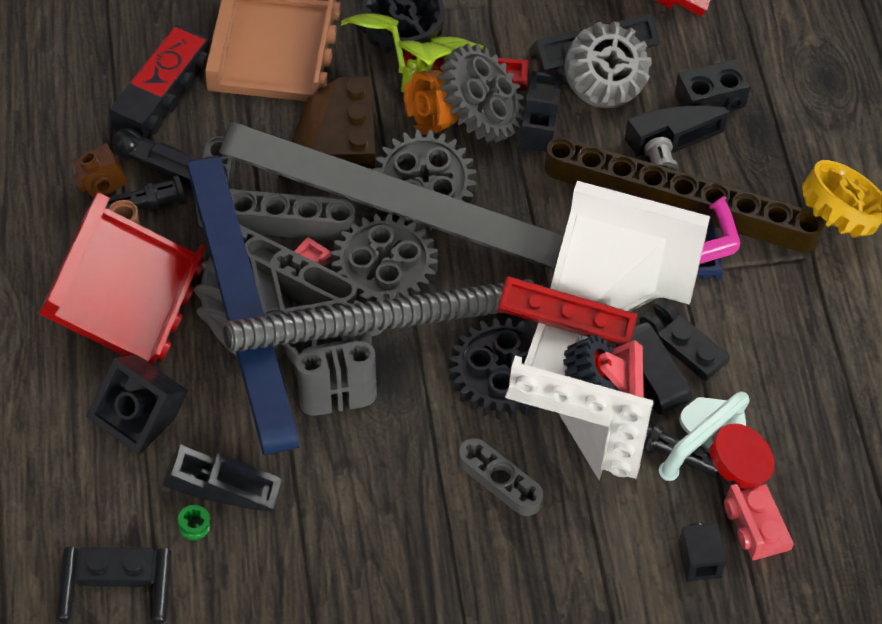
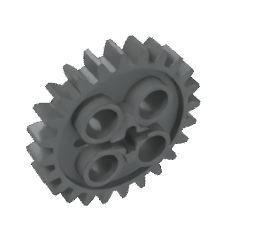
[439,44,525,143]
[373,130,476,231]
[331,214,438,300]

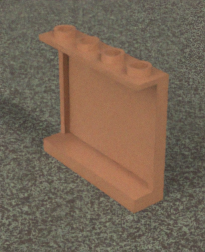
[205,0,341,102]

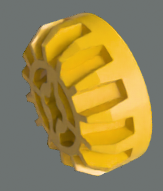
[802,160,882,238]

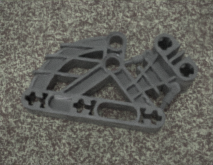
[194,224,384,416]

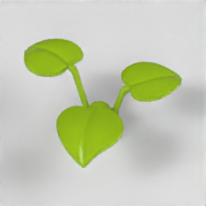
[341,13,483,93]

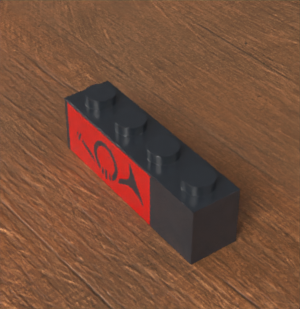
[110,25,210,139]

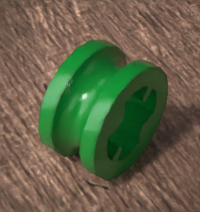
[178,505,210,541]

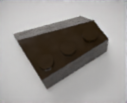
[279,77,375,179]

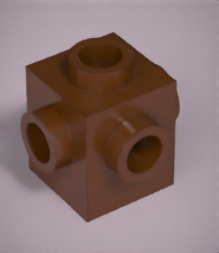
[73,143,128,199]

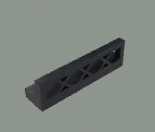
[529,14,660,73]

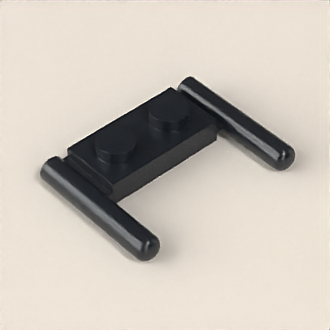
[56,547,172,624]

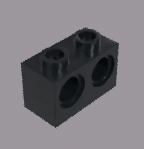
[675,59,750,111]

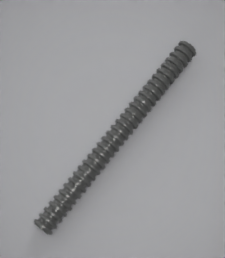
[222,279,534,352]

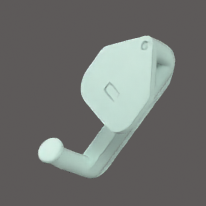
[659,391,750,481]

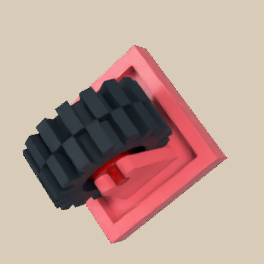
[563,335,644,398]

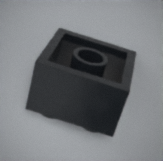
[86,355,188,454]

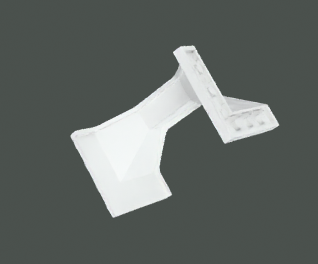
[505,181,710,480]

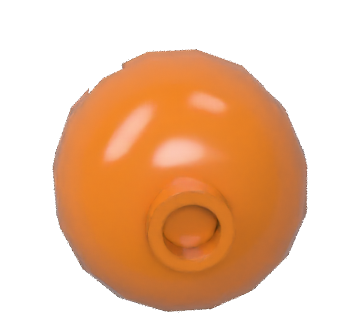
[404,70,459,135]

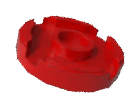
[710,424,775,489]

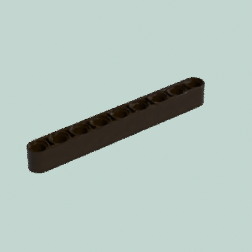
[544,137,824,253]

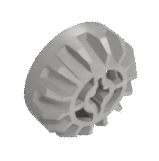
[565,22,652,108]

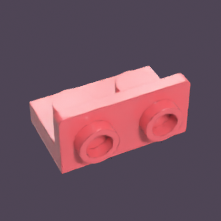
[724,484,794,561]

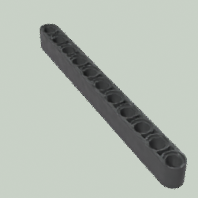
[219,122,564,269]

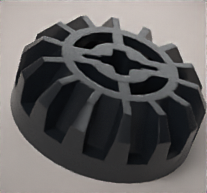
[361,0,444,56]

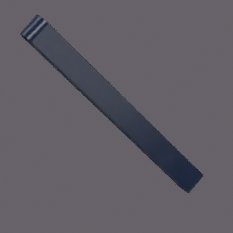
[187,155,299,456]

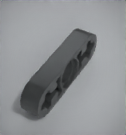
[458,438,543,516]

